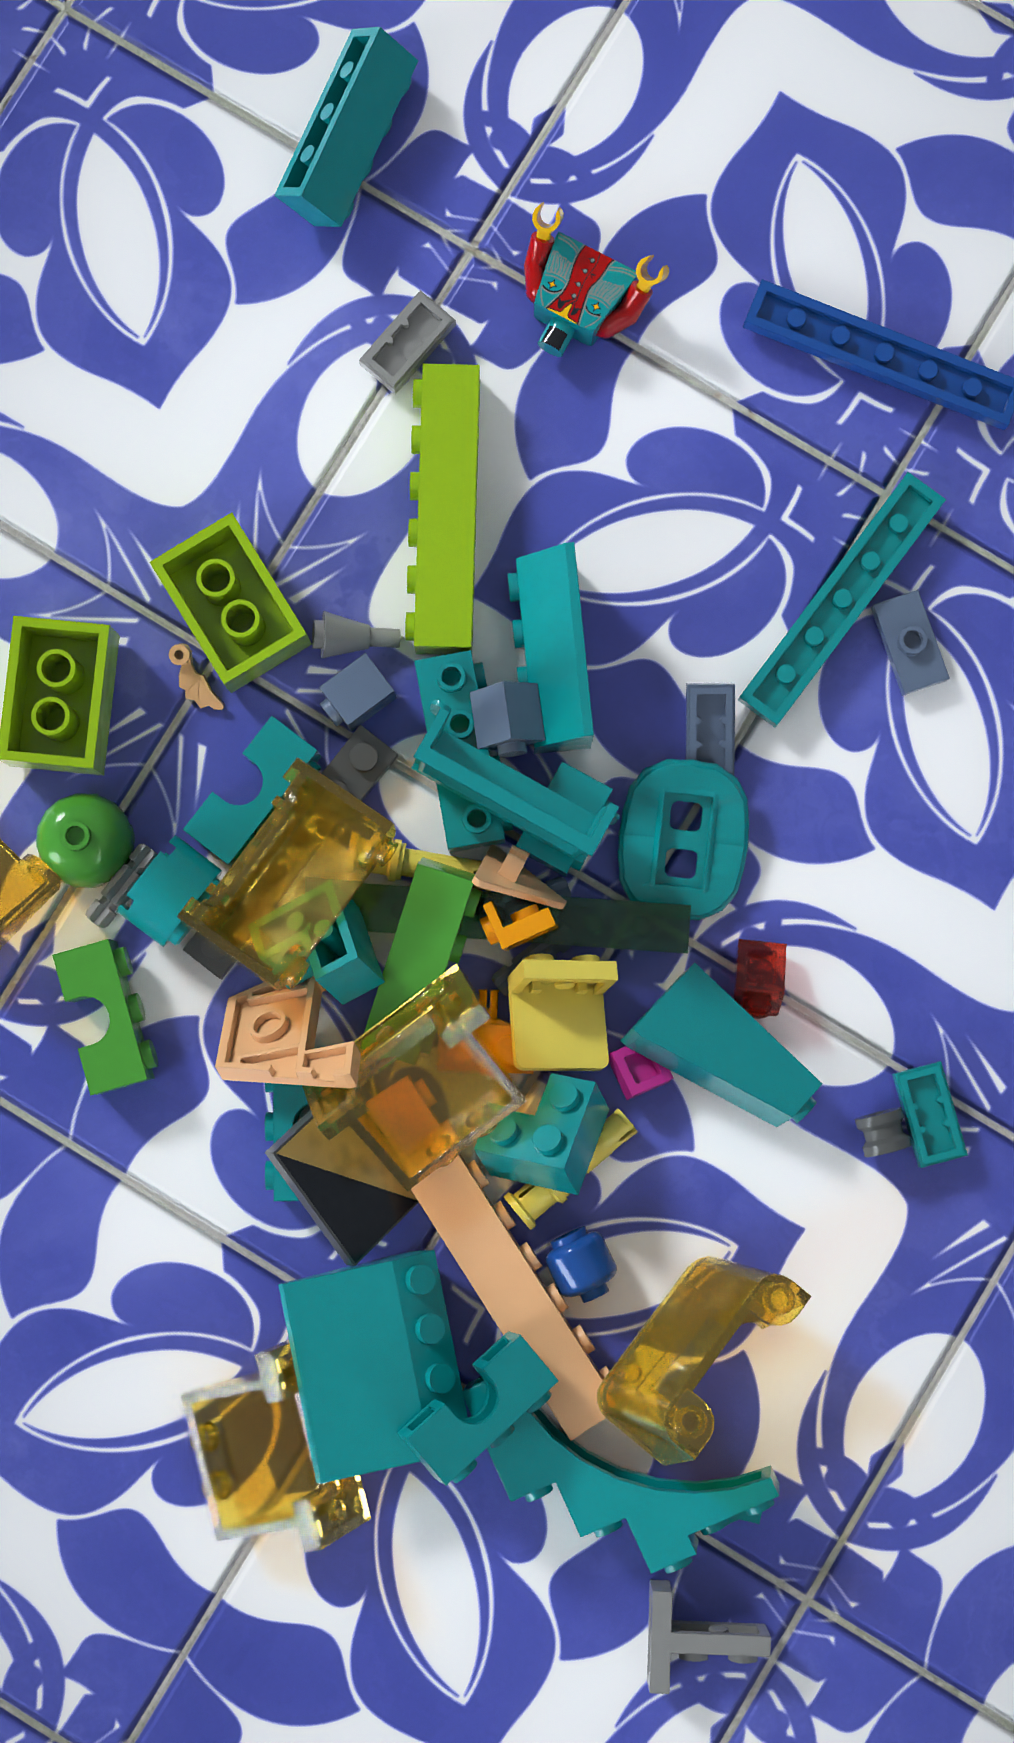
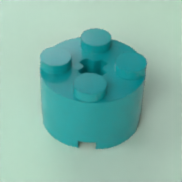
[116,835,225,947]

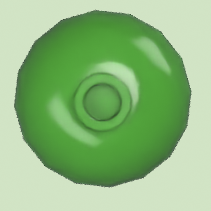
[36,793,135,888]

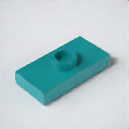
[892,1061,968,1168]

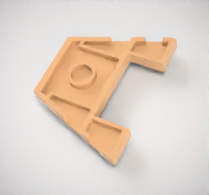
[215,976,361,1089]

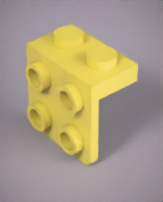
[507,953,618,1071]

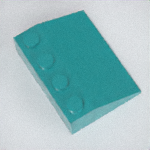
[278,1250,468,1484]

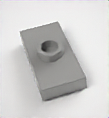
[359,290,456,395]

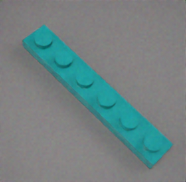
[737,472,946,728]

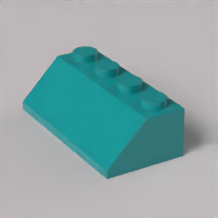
[507,542,594,754]

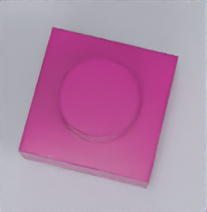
[609,1046,674,1100]

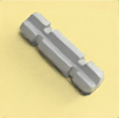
[85,843,158,928]

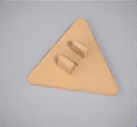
[472,845,567,910]

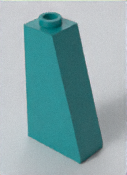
[620,963,823,1127]

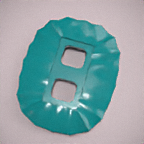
[617,759,749,921]

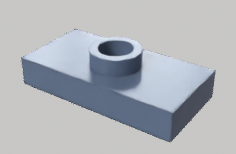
[871,590,950,696]
[685,682,735,775]

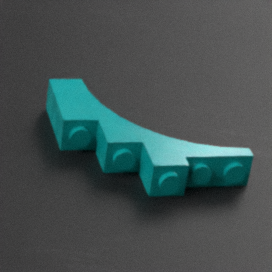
[463,1377,780,1574]

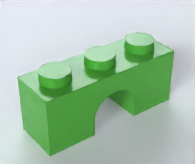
[52,939,158,1095]

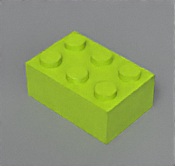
[149,512,312,693]
[0,616,120,776]

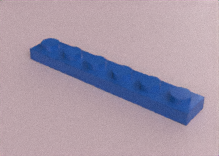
[743,279,1014,431]

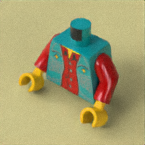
[524,202,669,357]

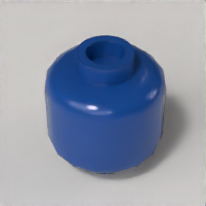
[545,1226,617,1303]

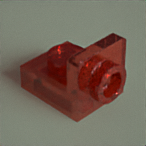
[732,939,787,1019]

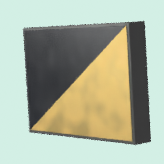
[264,1089,419,1266]

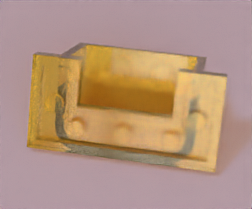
[302,963,526,1191]
[181,1339,371,1552]

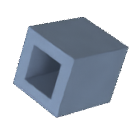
[319,653,397,732]
[470,681,545,757]

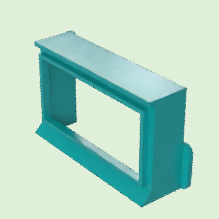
[411,699,620,863]

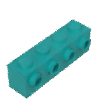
[274,27,419,227]
[414,650,513,853]

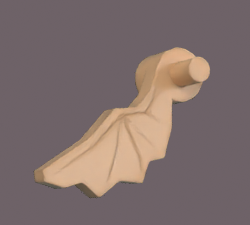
[169,643,225,710]

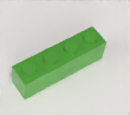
[360,857,482,1065]

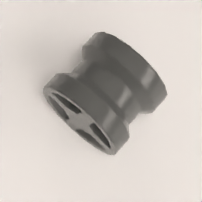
[854,1107,912,1157]

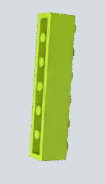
[405,363,480,655]

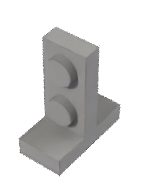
[647,1579,771,1694]

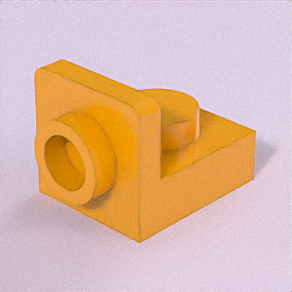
[479,901,558,951]

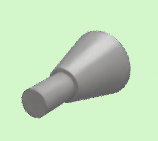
[312,611,401,658]

